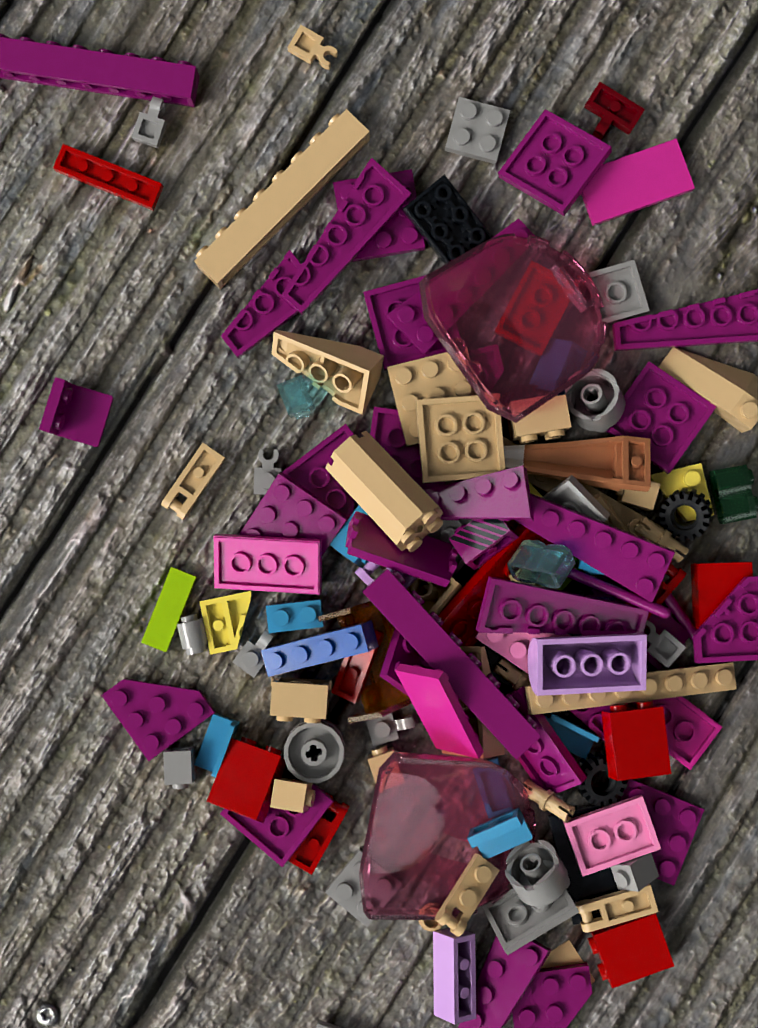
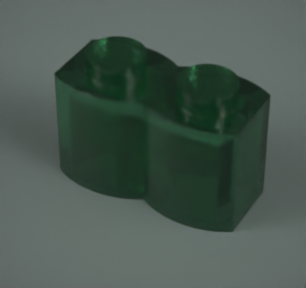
[709,464,758,524]

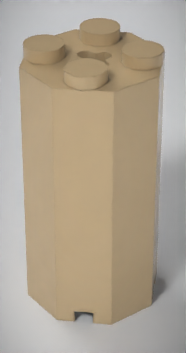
[326,431,443,552]

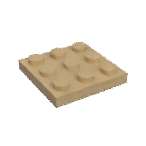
[387,347,478,447]
[416,394,506,483]

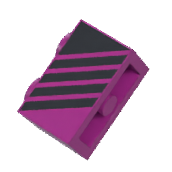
[449,519,519,570]

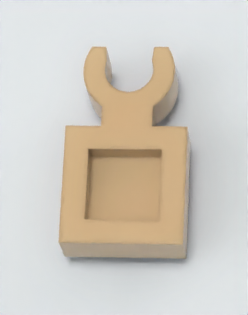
[287,25,338,70]

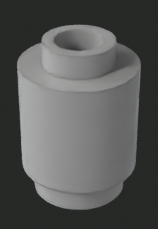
[177,614,208,655]

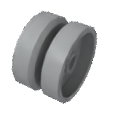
[284,719,345,783]

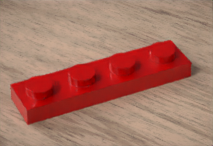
[53,144,164,211]

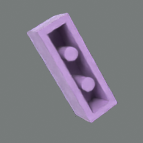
[433,928,476,1025]

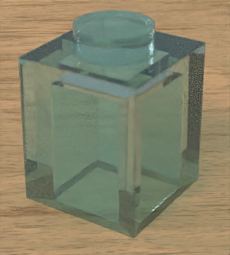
[277,375,315,420]

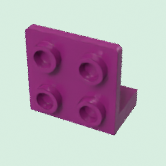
[39,377,114,447]

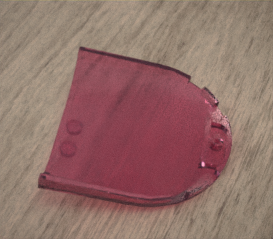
[419,233,607,423]
[359,751,536,920]

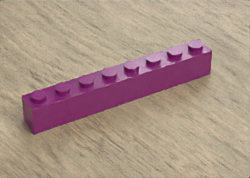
[0,34,200,107]
[362,569,541,760]

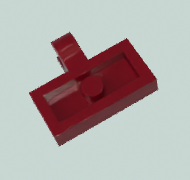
[584,82,645,140]

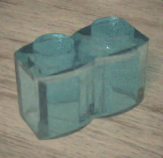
[507,540,576,588]

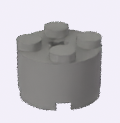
[565,368,625,433]
[505,840,570,909]

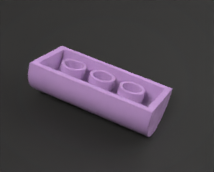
[528,633,647,696]

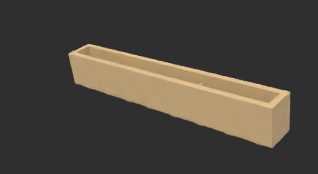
[194,109,370,290]

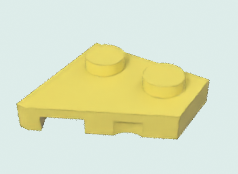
[651,463,714,522]
[199,591,252,655]

